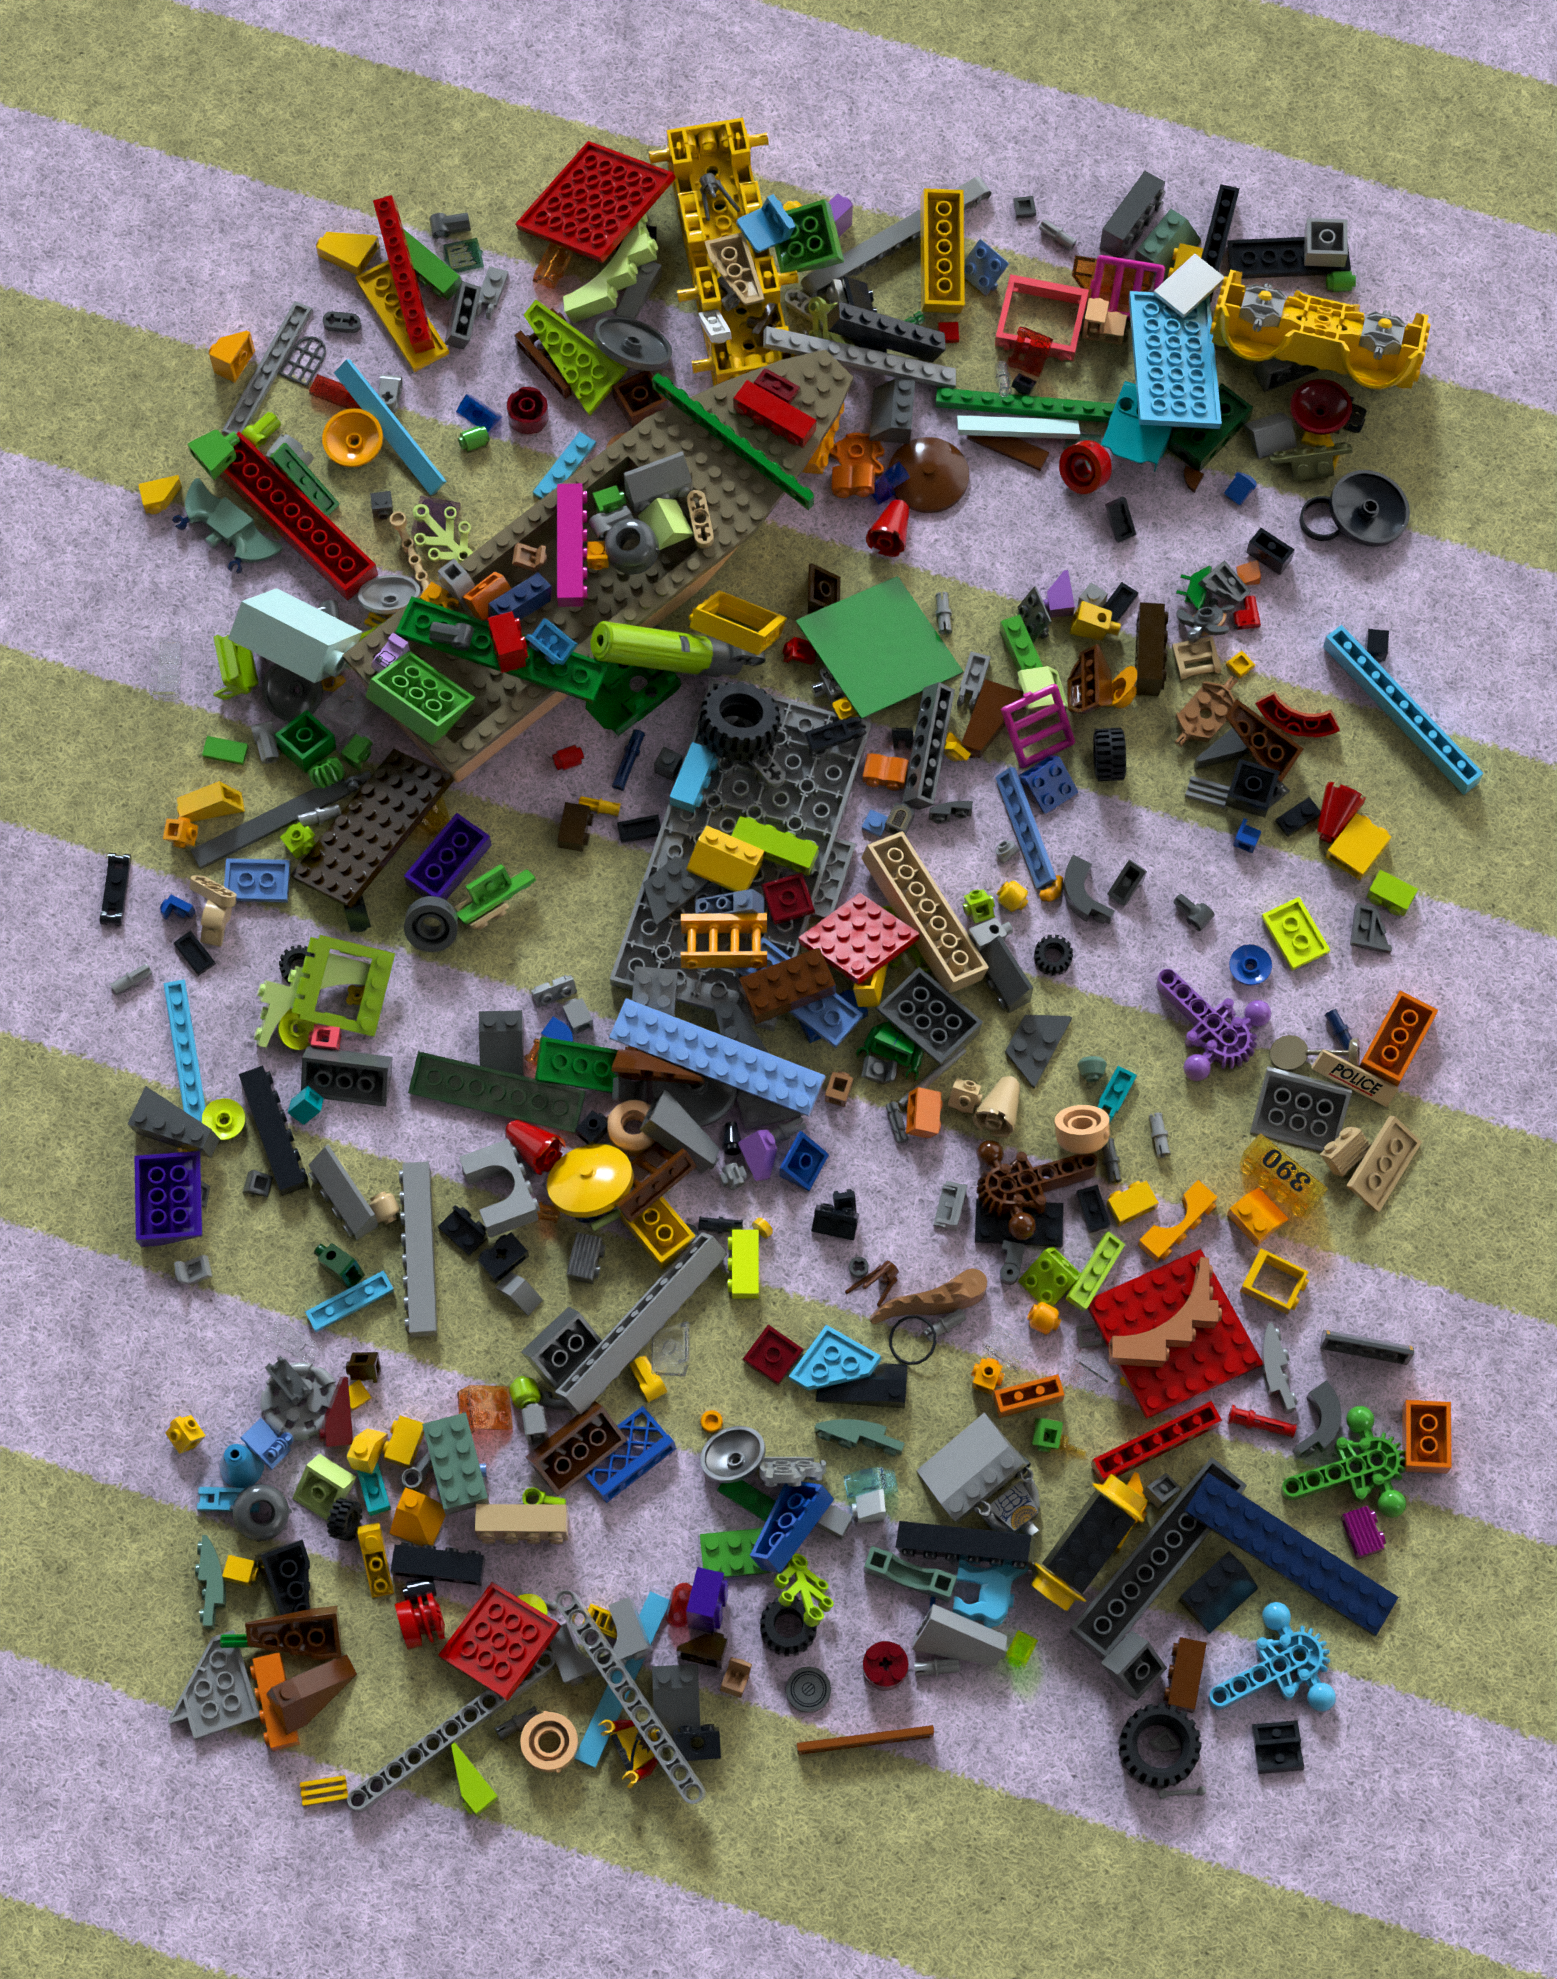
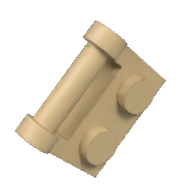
[1172,636,1221,680]

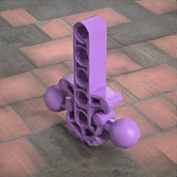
[1156,969,1272,1081]

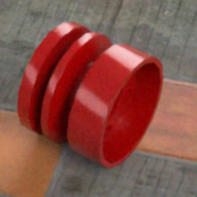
[395,1593,445,1650]

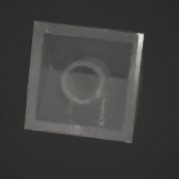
[651,1321,690,1377]
[1061,1347,1121,1407]

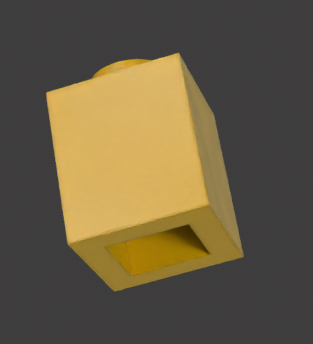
[222,1555,259,1587]

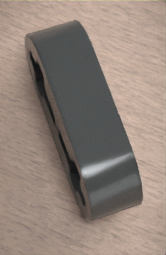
[323,311,361,333]

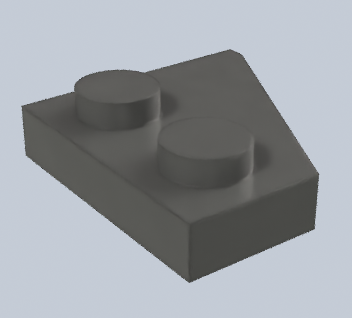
[1198,560,1251,605]
[1350,903,1392,953]

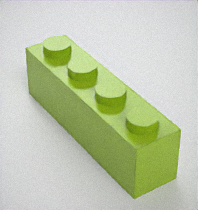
[731,816,819,876]

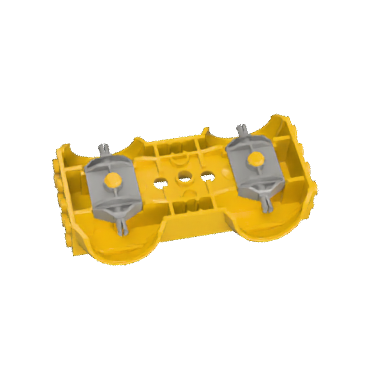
[1209,270,1431,390]

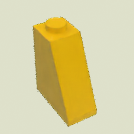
[316,232,380,276]
[177,781,245,822]

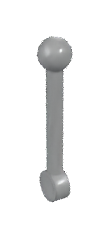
[514,1587,558,1610]
[1158,1786,1206,1799]

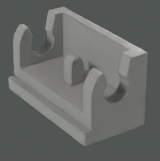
[933,1181,967,1231]

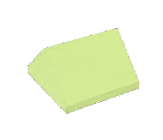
[638,498,694,550]

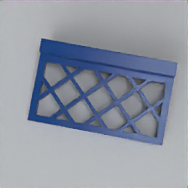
[584,1406,677,1503]

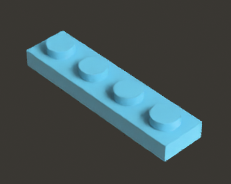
[533,431,596,499]
[305,1270,394,1332]

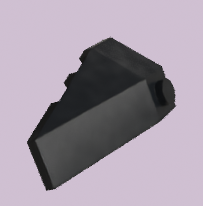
[816,1363,907,1409]
[255,1539,310,1616]

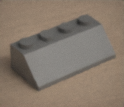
[308,1145,379,1240]

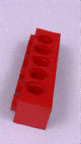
[1091,1401,1222,1484]

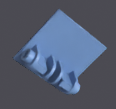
[964,239,1009,296]
[240,1418,294,1470]

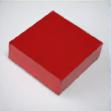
[938,322,959,343]

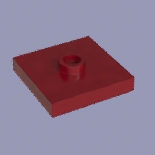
[761,873,815,925]
[742,1324,804,1386]

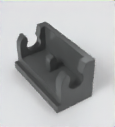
[265,1356,312,1406]

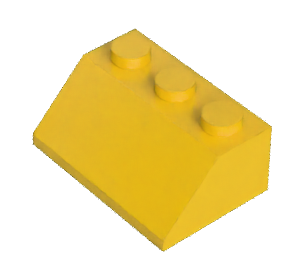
[686,826,764,892]
[620,1196,696,1269]

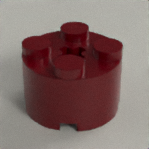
[507,387,549,434]
[862,1641,909,1691]

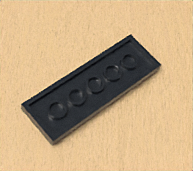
[1227,237,1351,279]

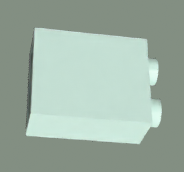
[228,588,362,683]

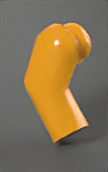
[1039,875,1063,902]

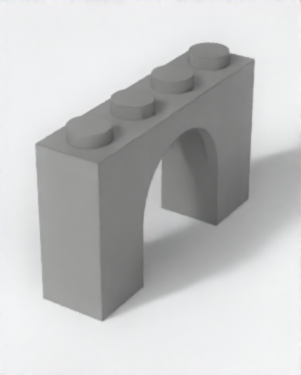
[459,1139,540,1238]
[550,1597,652,1687]

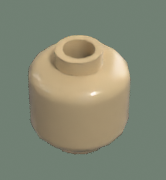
[368,1191,400,1225]

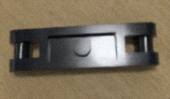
[100,853,131,926]

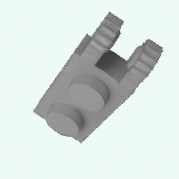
[475,266,509,320]
[957,651,991,710]

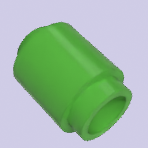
[1326,271,1356,292]
[458,426,490,452]

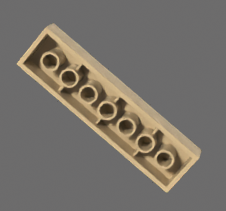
[861,831,989,993]

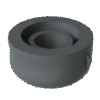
[605,519,660,575]
[404,896,459,952]
[229,1484,292,1542]

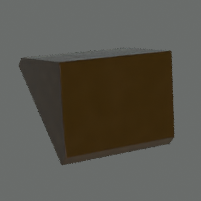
[807,563,841,614]

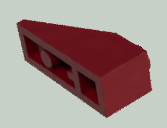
[319,1376,353,1447]

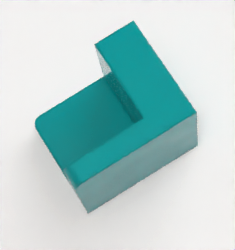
[288,1086,324,1125]

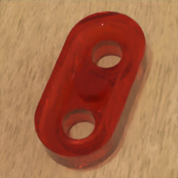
[666,1583,692,1628]

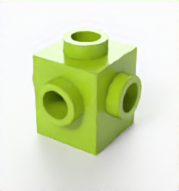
[280,822,316,859]
[962,889,995,924]

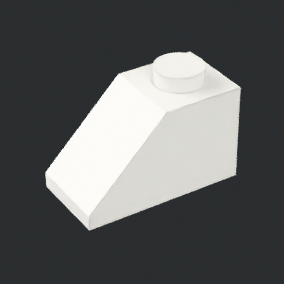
[852,1489,886,1523]

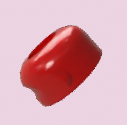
[1059,440,1112,494]

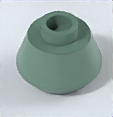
[1077,1056,1107,1082]

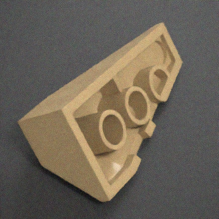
[705,232,765,306]

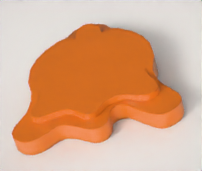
[829,432,885,476]

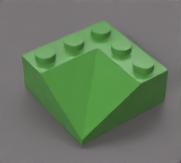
[774,199,844,273]

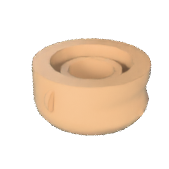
[606,1100,656,1156]
[1054,1105,1110,1154]
[520,1711,579,1773]

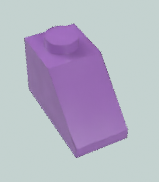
[1043,570,1075,618]
[738,1130,777,1181]

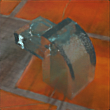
[844,1467,898,1498]

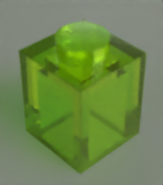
[1005,1630,1038,1668]

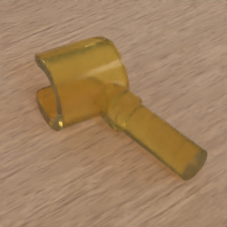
[1059,1435,1086,1456]

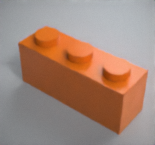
[993,1374,1065,1418]

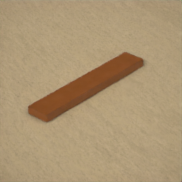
[797,1725,934,1755]

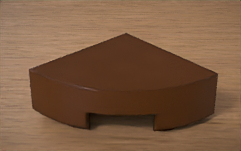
[1183,466,1204,493]

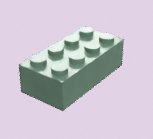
[422,1412,490,1515]

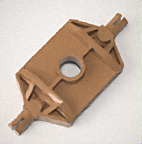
[1175,676,1238,747]

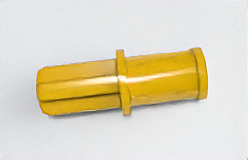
[578,796,621,817]

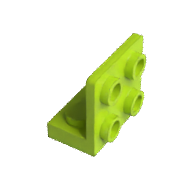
[1018,1246,1081,1307]

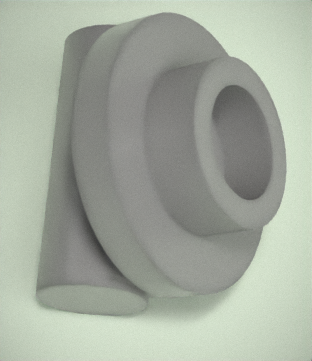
[996,840,1019,864]

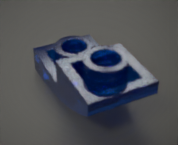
[871,462,910,505]

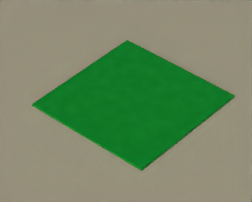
[795,576,964,719]

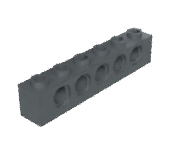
[902,682,955,810]

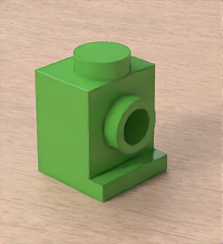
[593,485,626,514]
[341,734,373,771]
[1032,1418,1063,1453]

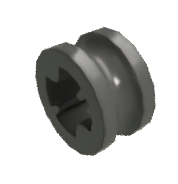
[849,1257,869,1278]

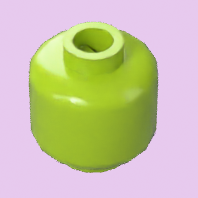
[509,1376,541,1409]

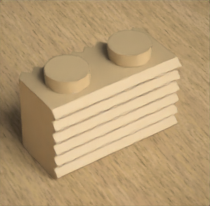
[1320,1126,1371,1177]

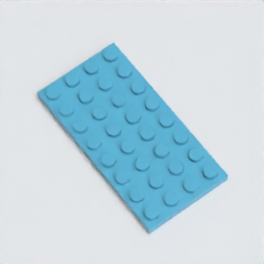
[1129,291,1222,429]

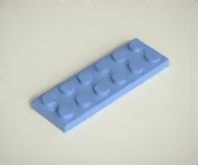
[736,937,863,1048]

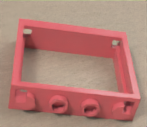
[995,274,1089,362]

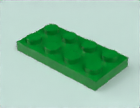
[535,1037,618,1094]

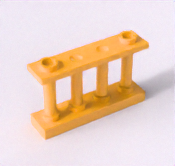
[681,913,767,969]

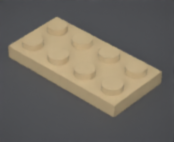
[1347,1116,1422,1212]

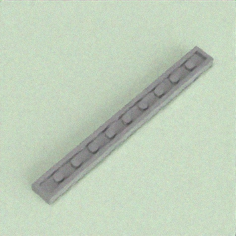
[763,326,956,389]

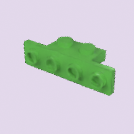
[457,864,536,925]

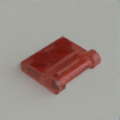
[1006,326,1054,377]

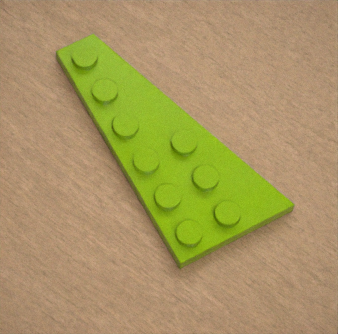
[523,300,628,416]

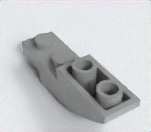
[1261,1322,1297,1415]

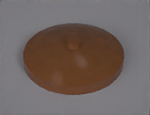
[887,437,969,513]

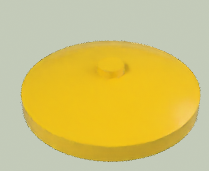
[547,1144,634,1218]

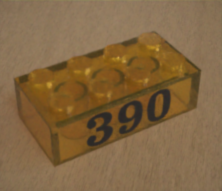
[1239,1133,1328,1220]

